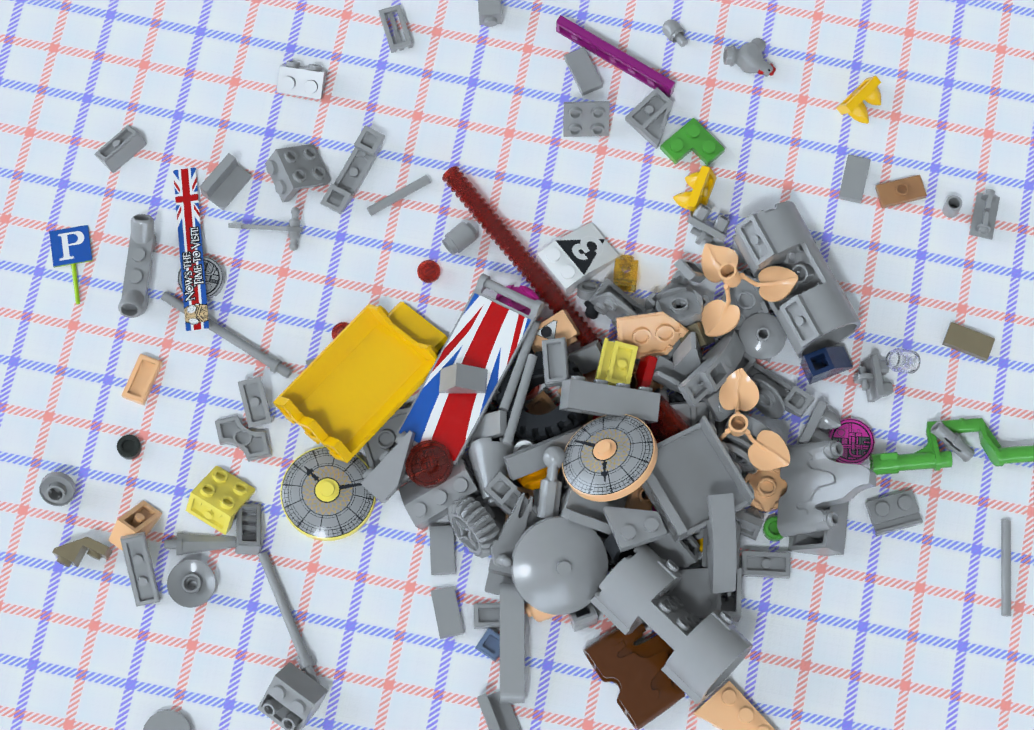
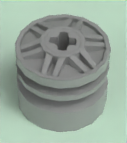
[718,412,772,474]

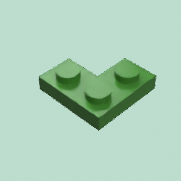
[660,118,725,166]

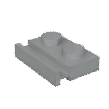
[865,490,923,536]

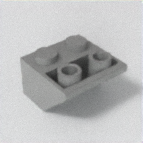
[257,662,328,730]

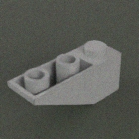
[361,431,416,503]

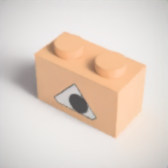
[531,309,581,353]

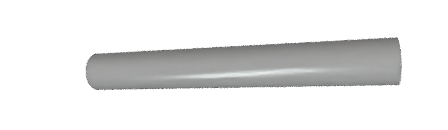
[367,175,431,216]

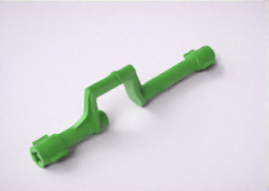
[869,418,1034,475]

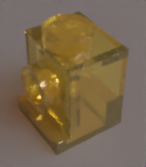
[613,255,638,293]

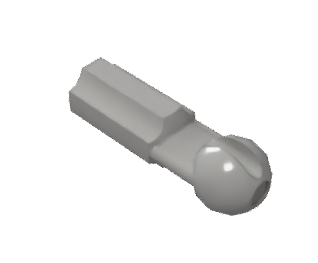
[536,446,565,518]

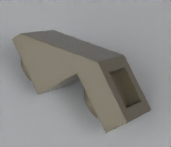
[52,537,112,567]

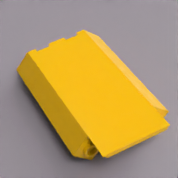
[273,301,448,463]

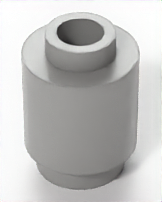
[442,222,477,255]

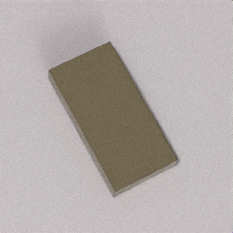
[942,322,995,361]

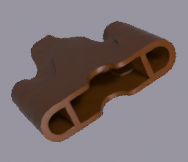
[583,624,685,730]

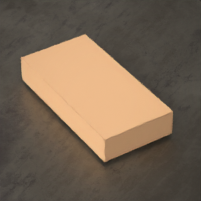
[121,354,163,405]

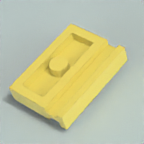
[595,338,638,386]

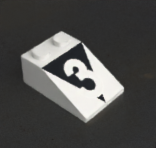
[537,222,620,298]

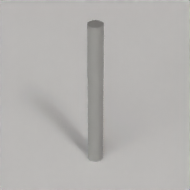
[499,322,539,411]
[502,354,537,446]
[1001,520,1011,617]

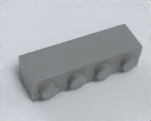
[559,376,661,424]

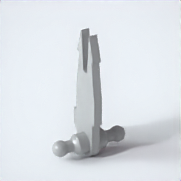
[228,207,303,251]
[490,493,533,568]

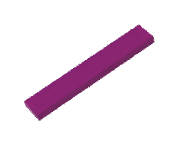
[556,15,675,98]

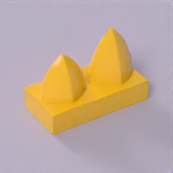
[836,76,881,124]
[673,166,717,212]

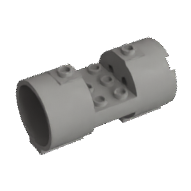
[732,201,861,358]
[590,544,753,704]

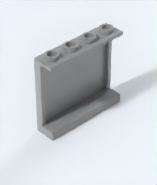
[641,416,755,543]

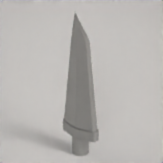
[164,533,236,555]

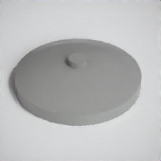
[511,516,608,615]

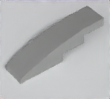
[706,493,737,594]

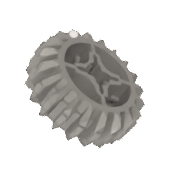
[447,495,500,558]

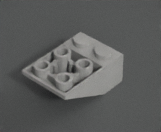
[670,568,742,622]

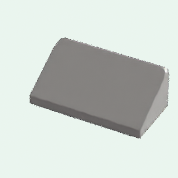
[94,125,146,173]

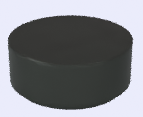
[117,435,142,460]

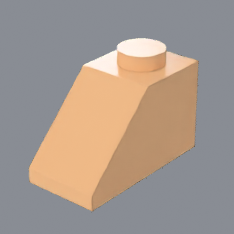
[108,500,162,551]

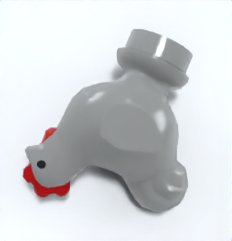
[723,38,776,77]

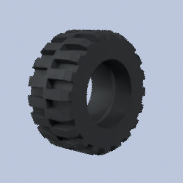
[496,351,589,443]

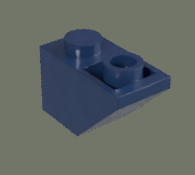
[800,346,853,385]

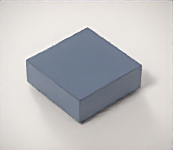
[475,628,500,662]

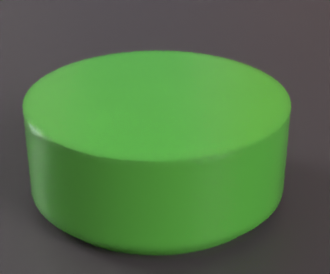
[763,516,784,542]

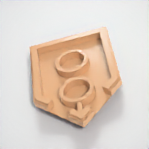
[616,311,689,359]

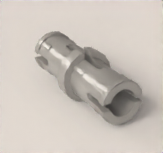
[930,421,975,462]

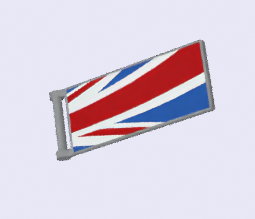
[396,274,545,465]

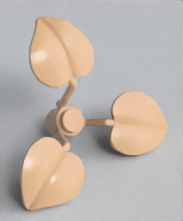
[701,243,799,337]
[719,368,790,471]

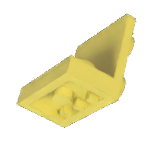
[186,466,255,535]

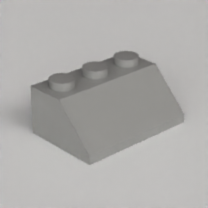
[399,457,481,530]
[788,501,849,556]

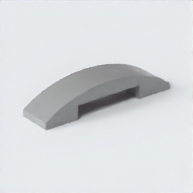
[320,125,385,214]
[735,352,815,417]
[483,471,546,527]

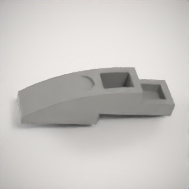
[678,330,745,406]

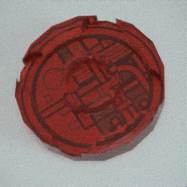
[405,440,453,488]

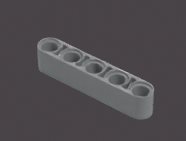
[500,583,525,703]

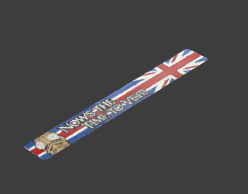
[173,167,209,331]

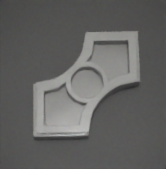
[215,415,271,462]

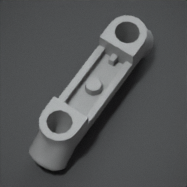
[118,214,156,318]

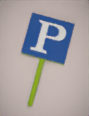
[49,225,93,305]

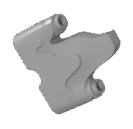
[777,440,877,537]

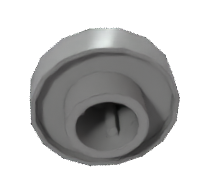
[39,472,76,506]

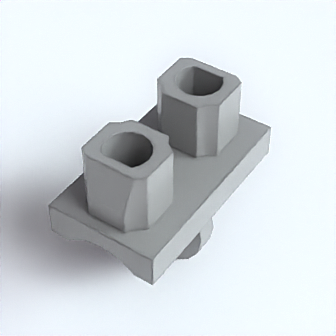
[687,203,730,245]
[853,355,893,402]

